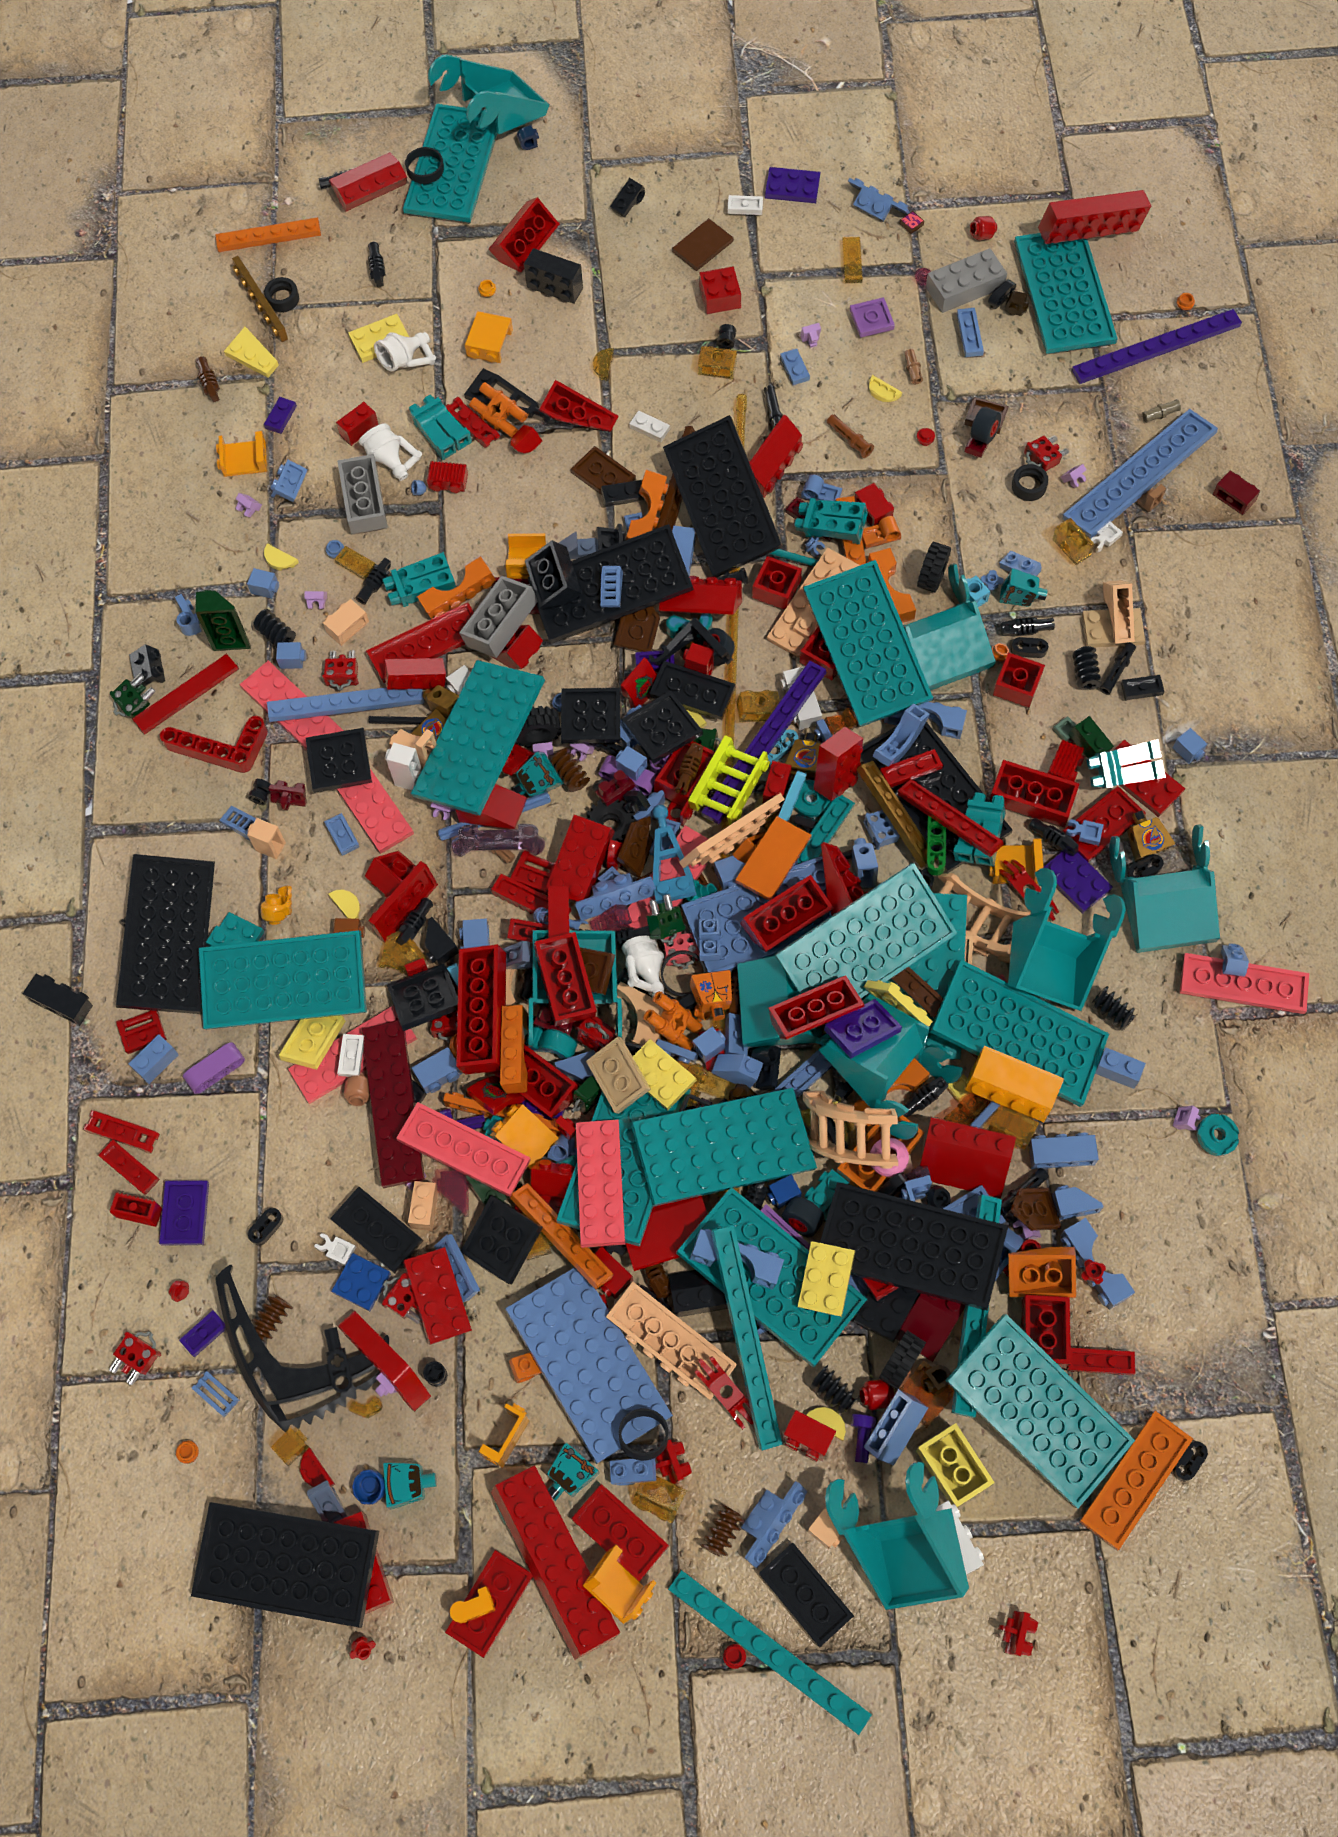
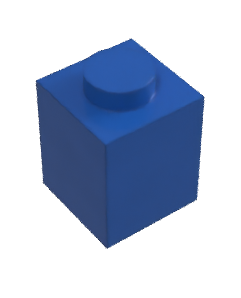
[767,1174,802,1209]

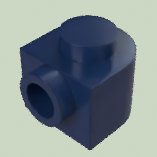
[517,125,539,150]

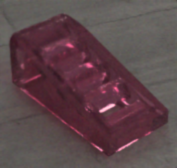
[590,904,632,931]

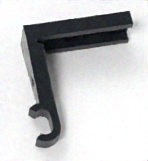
[649,617,733,665]

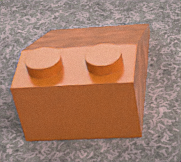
[1008,1247,1076,1298]

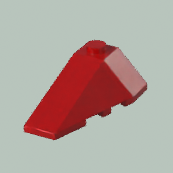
[539,380,619,432]
[821,842,868,916]

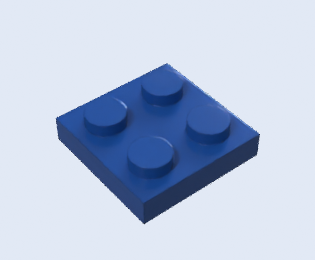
[331,1253,391,1312]

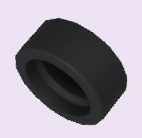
[264,277,300,312]
[1012,464,1048,501]

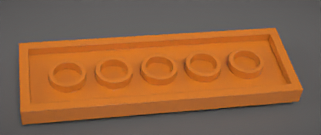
[1079,1411,1193,1551]

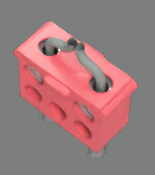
[663,923,700,970]

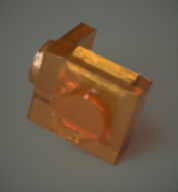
[824,708,857,735]

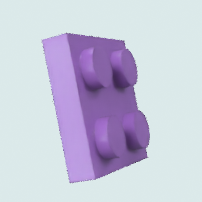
[850,297,895,338]

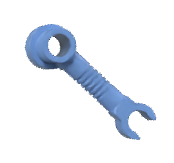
[534,907,589,931]

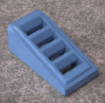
[600,566,623,607]
[219,806,256,841]

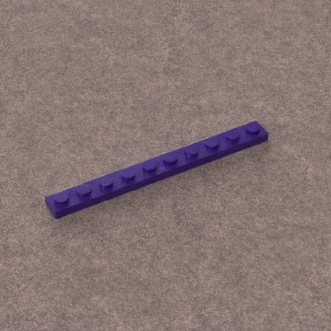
[1072,309,1242,384]
[701,661,827,825]

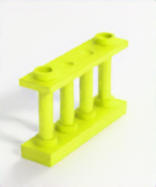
[688,735,770,825]

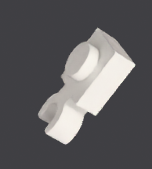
[1089,522,1123,553]
[314,1234,356,1266]

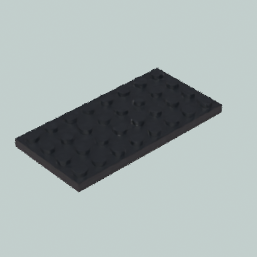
[663,415,783,578]
[527,524,694,644]
[860,722,1013,874]
[116,854,215,1014]
[820,1182,1008,1311]
[191,1502,379,1628]

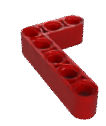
[160,716,268,773]
[338,1311,431,1412]

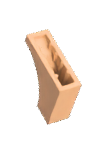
[1103,580,1135,644]
[389,729,437,769]
[617,981,663,1046]

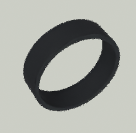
[405,147,444,184]
[661,950,706,997]
[619,1408,668,1461]

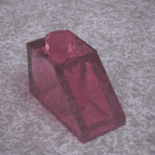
[437,1171,469,1217]

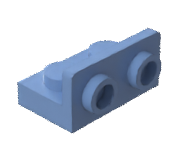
[270,459,308,502]
[899,1175,932,1202]

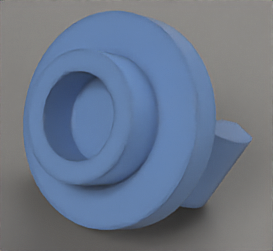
[804,536,825,557]

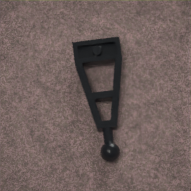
[464,368,557,425]

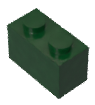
[1068,716,1114,758]

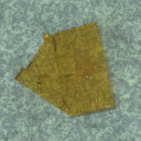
[379,931,426,974]

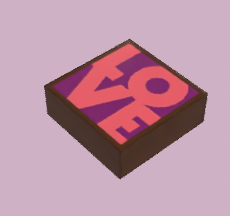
[900,211,925,234]

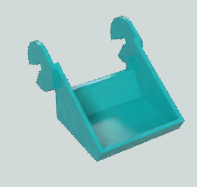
[428,54,550,134]
[903,563,996,691]
[1109,824,1220,953]
[1008,868,1126,1011]
[528,930,622,1047]
[737,956,830,1047]
[819,994,963,1140]
[825,1462,969,1610]

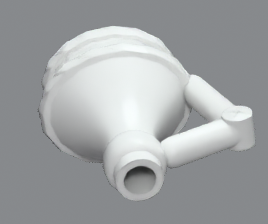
[374,332,436,371]
[359,423,422,481]
[622,936,665,998]

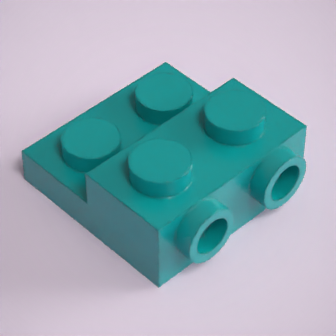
[206,912,265,947]
[804,1169,849,1222]

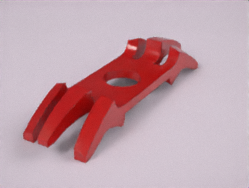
[999,860,1059,922]
[694,1356,753,1430]

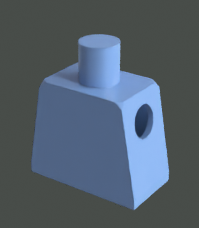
[851,838,878,889]

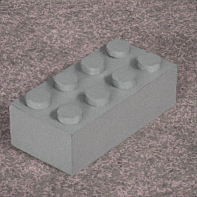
[926,248,1007,313]
[337,454,388,534]
[459,576,538,658]

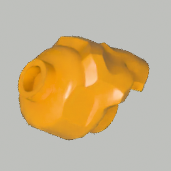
[260,886,292,925]

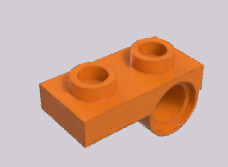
[862,516,901,549]
[509,1353,542,1383]

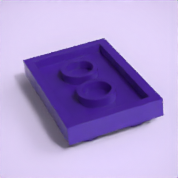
[765,167,821,204]
[1044,851,1113,914]
[824,999,902,1058]
[159,1181,209,1246]

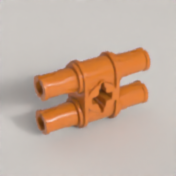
[469,382,528,438]
[643,991,703,1050]

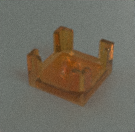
[894,1361,954,1428]

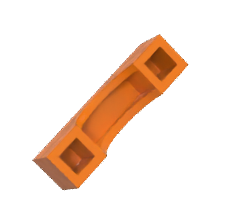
[625,470,669,540]
[866,548,916,623]
[417,556,496,619]
[500,1005,528,1094]
[853,1058,930,1133]

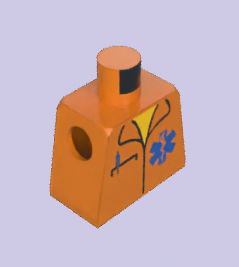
[690,970,732,1021]

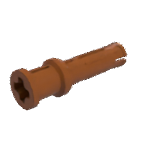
[827,414,874,458]

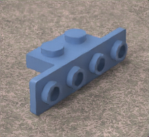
[848,178,910,222]
[575,873,656,920]
[741,1481,807,1568]

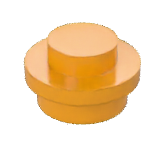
[478,280,496,297]

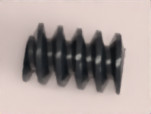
[254,609,296,648]
[1072,646,1102,690]
[1092,986,1138,1031]
[811,1365,861,1414]

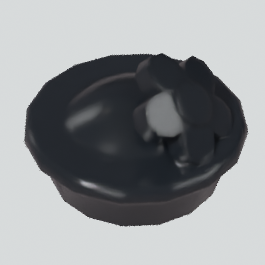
[927,1185,951,1209]

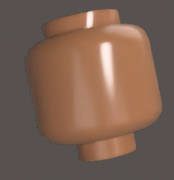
[344,1074,371,1106]

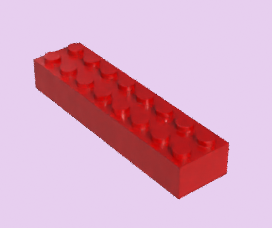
[491,1465,620,1660]

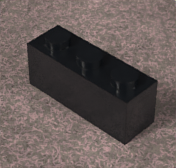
[22,973,93,1026]

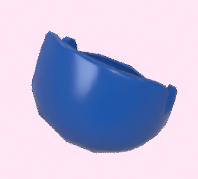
[352,1470,385,1505]

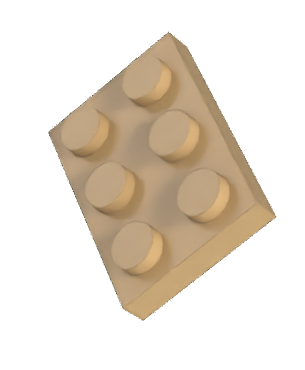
[1082,608,1145,648]
[586,1037,651,1114]

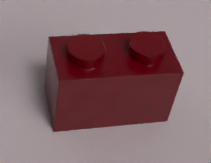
[1213,470,1260,515]

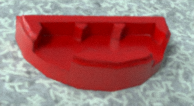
[300,1447,336,1487]

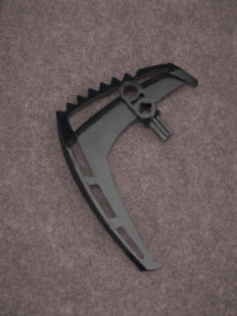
[215,1265,389,1433]

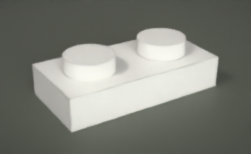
[728,195,763,215]
[630,411,670,442]
[337,1034,364,1077]

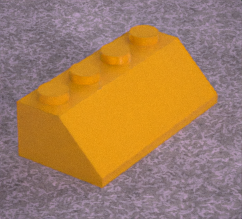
[965,1046,1064,1122]

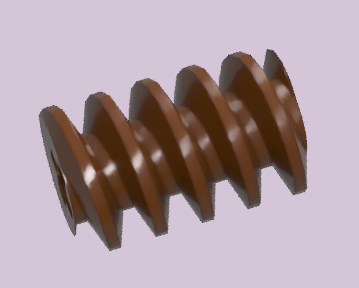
[550,747,590,792]
[251,1294,293,1344]
[700,1504,745,1557]

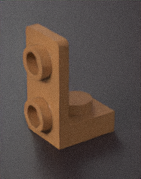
[1136,484,1166,512]

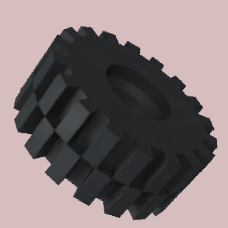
[917,541,951,593]
[515,706,561,747]
[586,799,635,843]
[879,1330,926,1390]

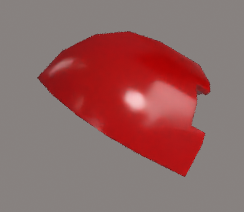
[511,425,543,453]
[607,840,623,870]

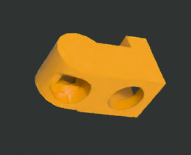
[450,1586,495,1623]

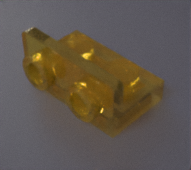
[632,1476,687,1523]

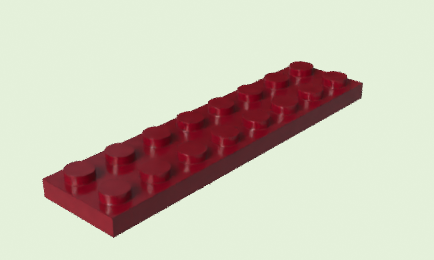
[362,1021,425,1188]

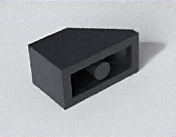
[425,917,459,965]

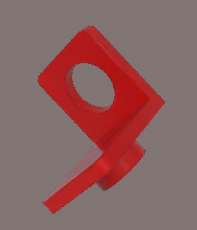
[666,799,694,827]

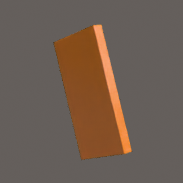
[735,816,812,901]

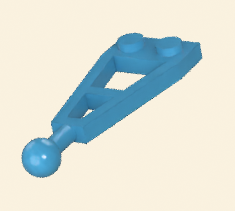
[652,805,697,905]

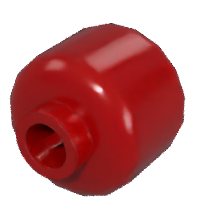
[970,216,997,240]
[859,1379,894,1410]

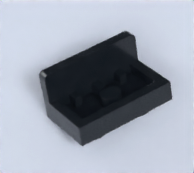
[595,524,625,551]
[129,644,165,687]

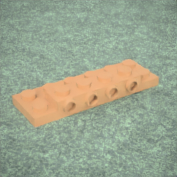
[767,547,860,658]
[679,793,785,868]
[606,1282,738,1400]

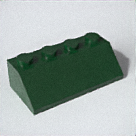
[195,590,251,651]

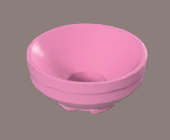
[870,1138,909,1177]

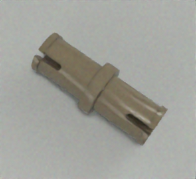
[1142,399,1181,423]

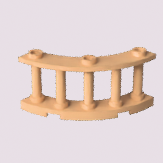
[938,873,1031,963]
[803,1091,898,1169]

